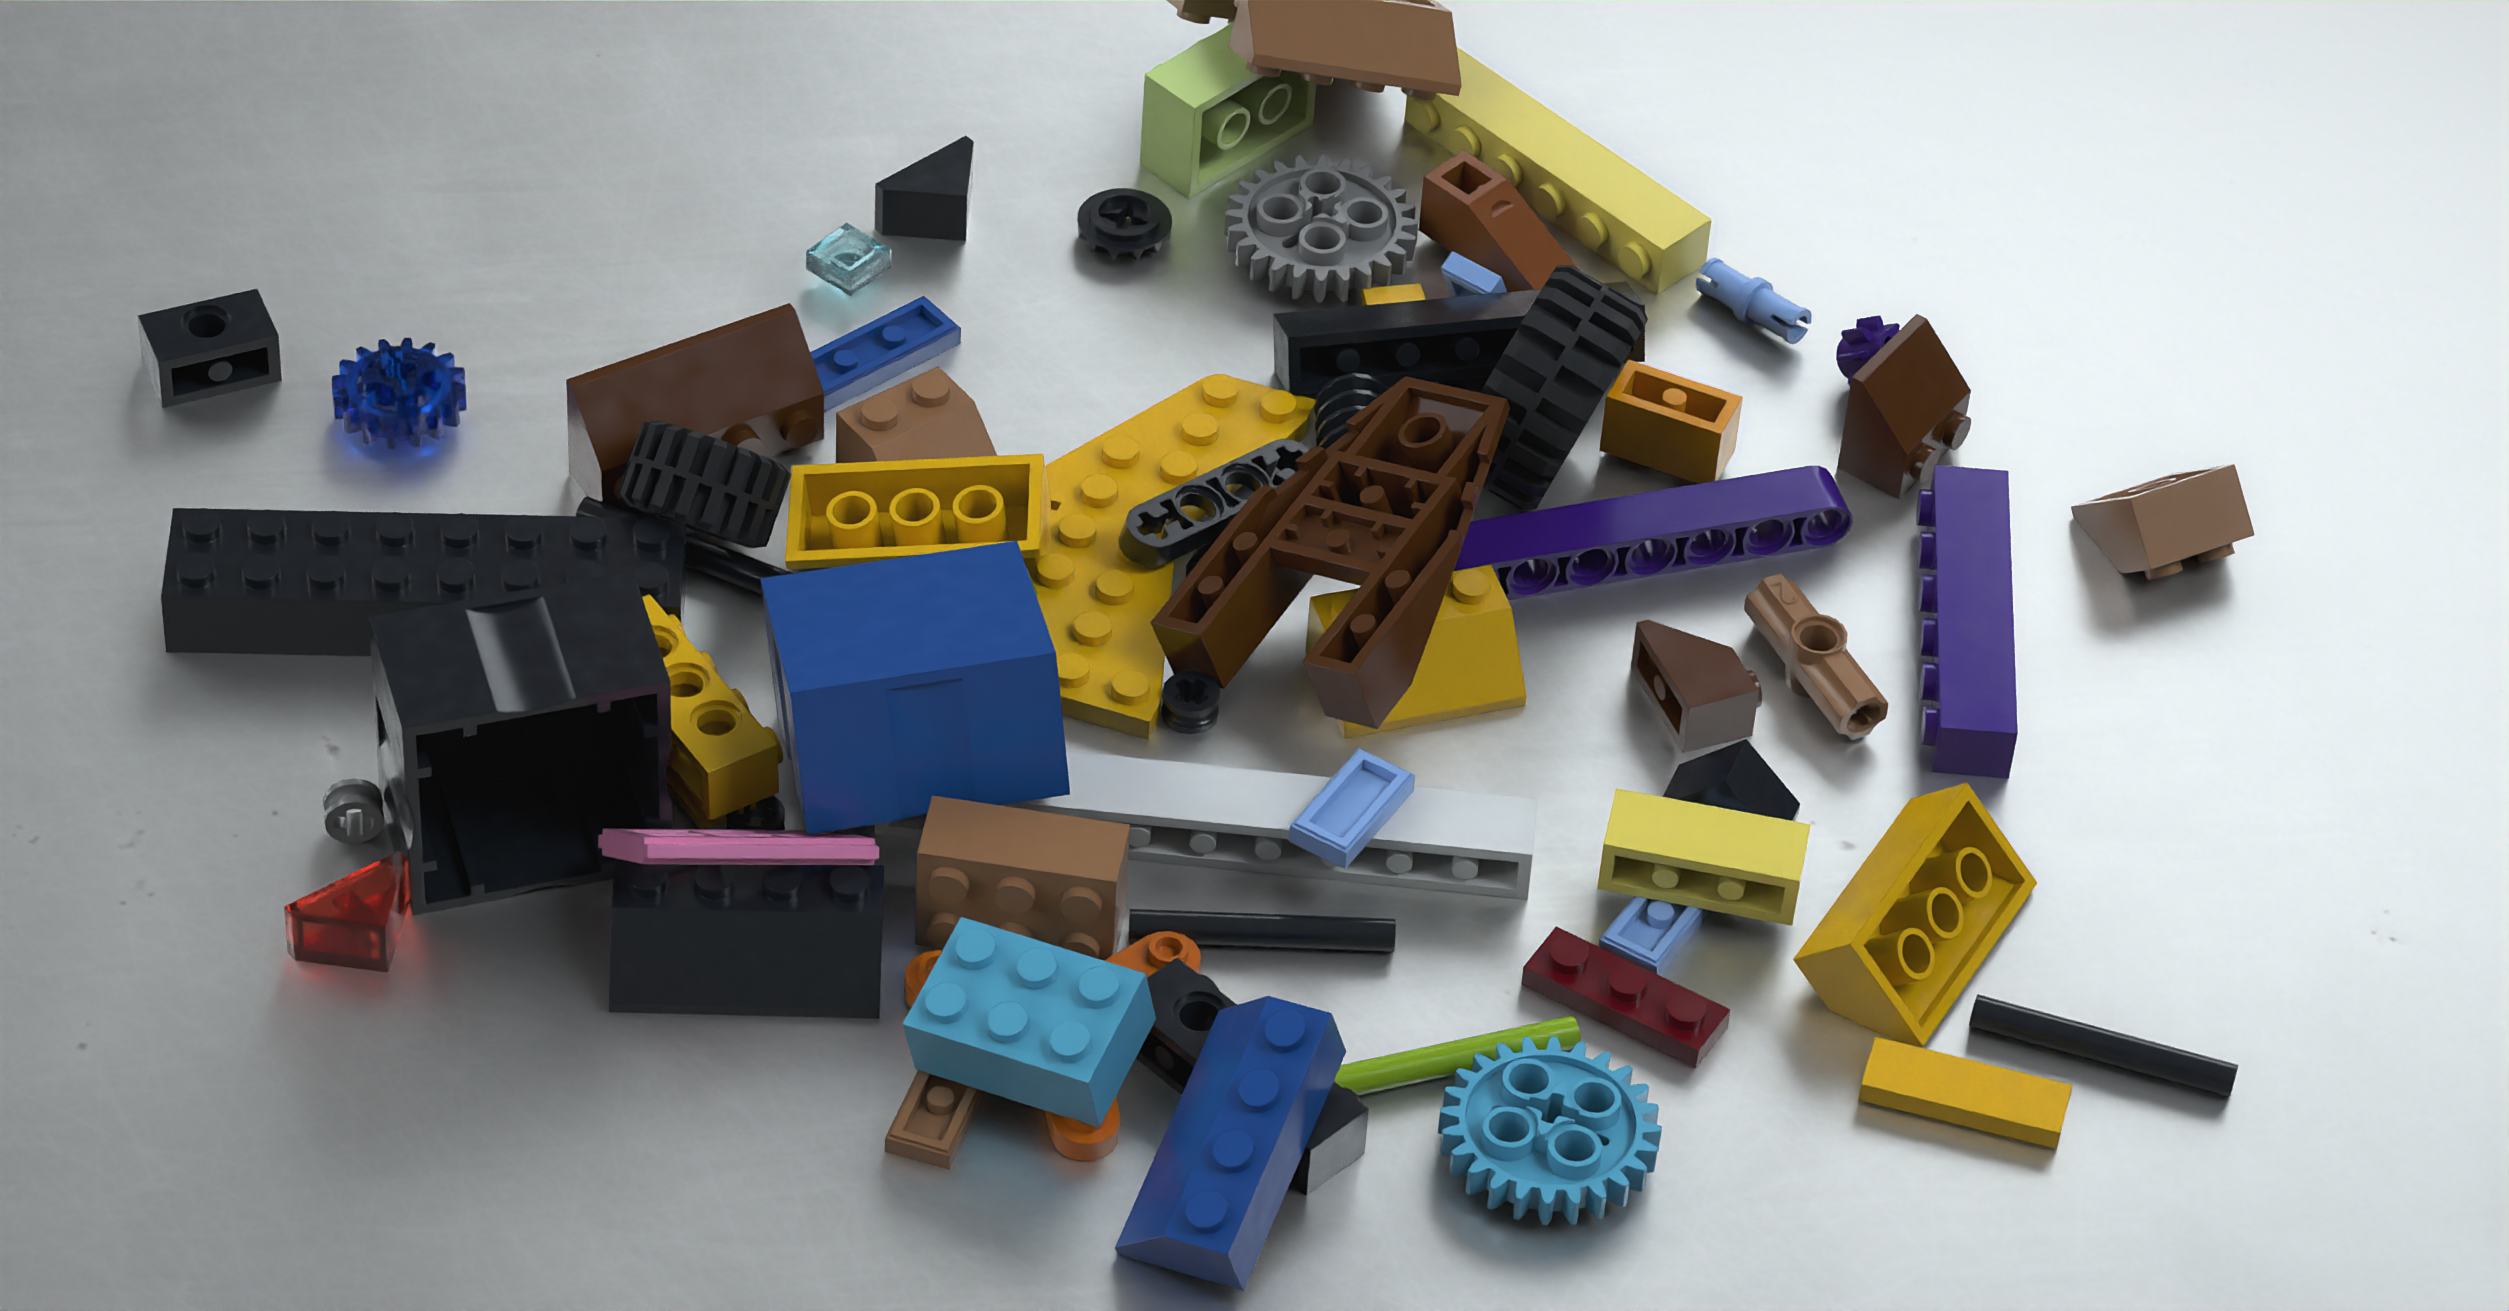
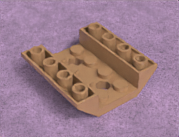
[1166,0,1462,100]

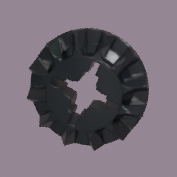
[1077,188,1172,261]

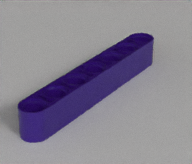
[1454,465,1853,601]

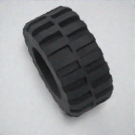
[1480,265,1648,510]

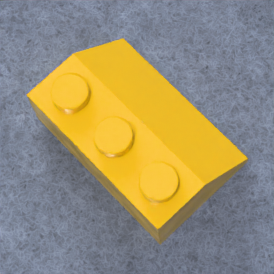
[1305,565,1527,739]

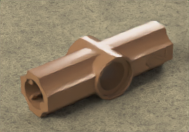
[1744,573,1889,740]

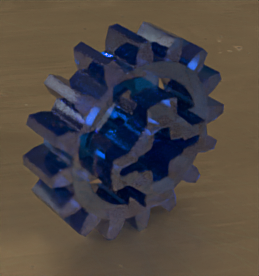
[331,338,467,449]

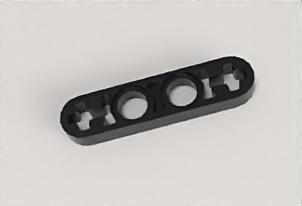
[1118,439,1310,567]

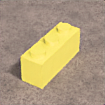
[1597,788,1811,926]

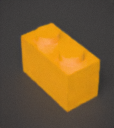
[1599,359,1743,484]

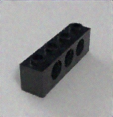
[1136,958,1369,1196]

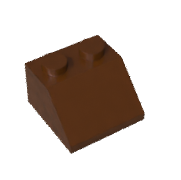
[1837,314,1971,499]

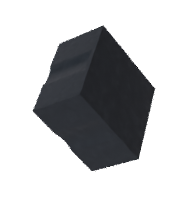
[369,571,673,916]

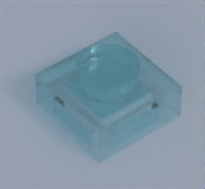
[806,222,891,296]

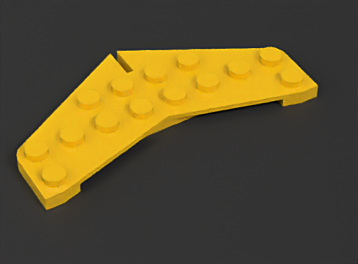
[1023,374,1316,740]

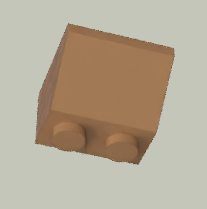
[836,366,997,463]
[2071,464,2255,580]

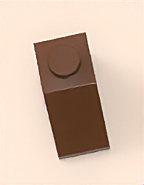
[1630,620,1762,753]

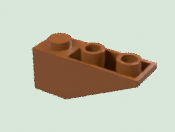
[1419,150,1578,292]

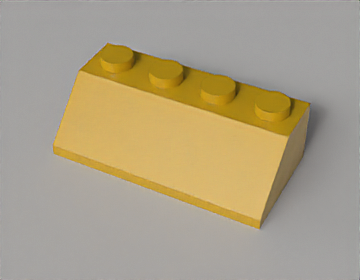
[785,454,1051,569]
[1793,782,2037,1047]

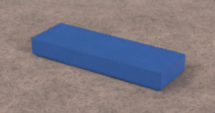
[810,296,961,412]

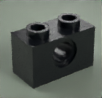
[138,289,282,408]

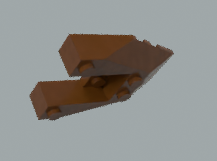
[1150,376,1510,729]

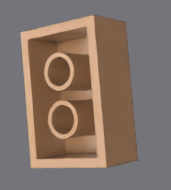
[915,795,1130,961]

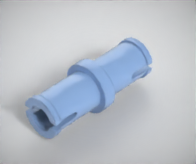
[1696,258,1812,344]

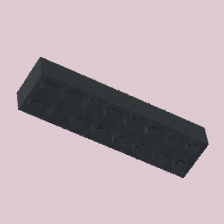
[161,508,686,656]

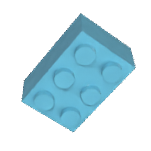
[902,917,1156,1128]

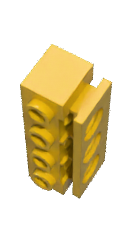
[642,594,783,829]

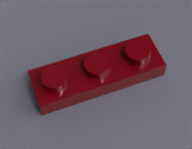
[1521,926,1731,1069]

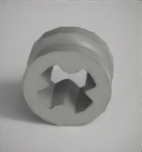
[323,778,385,843]

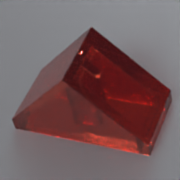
[284,851,409,973]

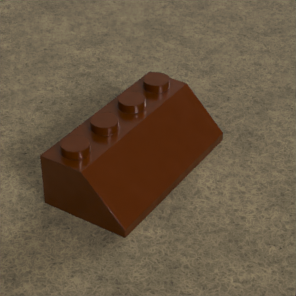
[566,303,824,510]

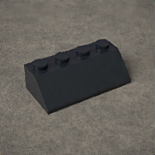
[609,858,884,1019]

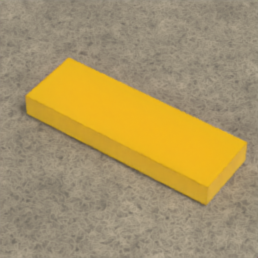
[1858,1036,2073,1149]

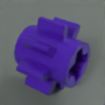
[1836,315,1900,385]

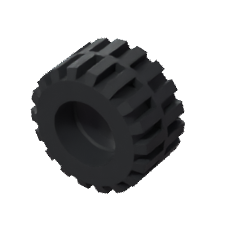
[617,420,792,548]

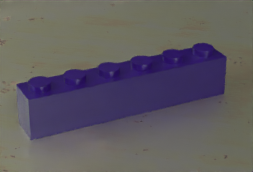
[1916,465,2018,778]

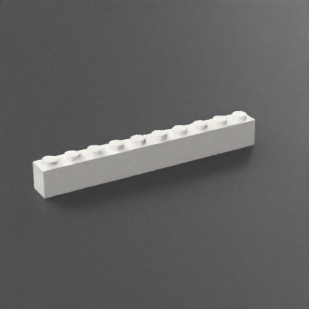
[875,751,1538,900]

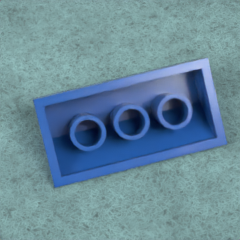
[1115,996,1346,1291]

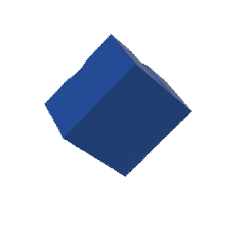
[760,541,1070,835]

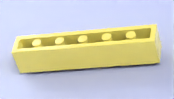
[1405,47,1712,295]

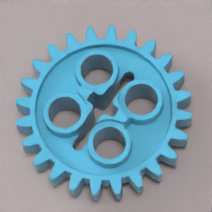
[1438,1036,1662,1225]

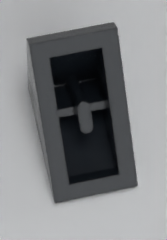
[875,136,974,241]
[1663,739,1800,821]

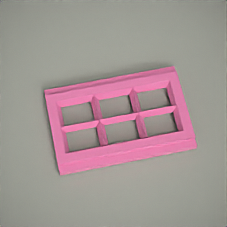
[598,829,879,865]

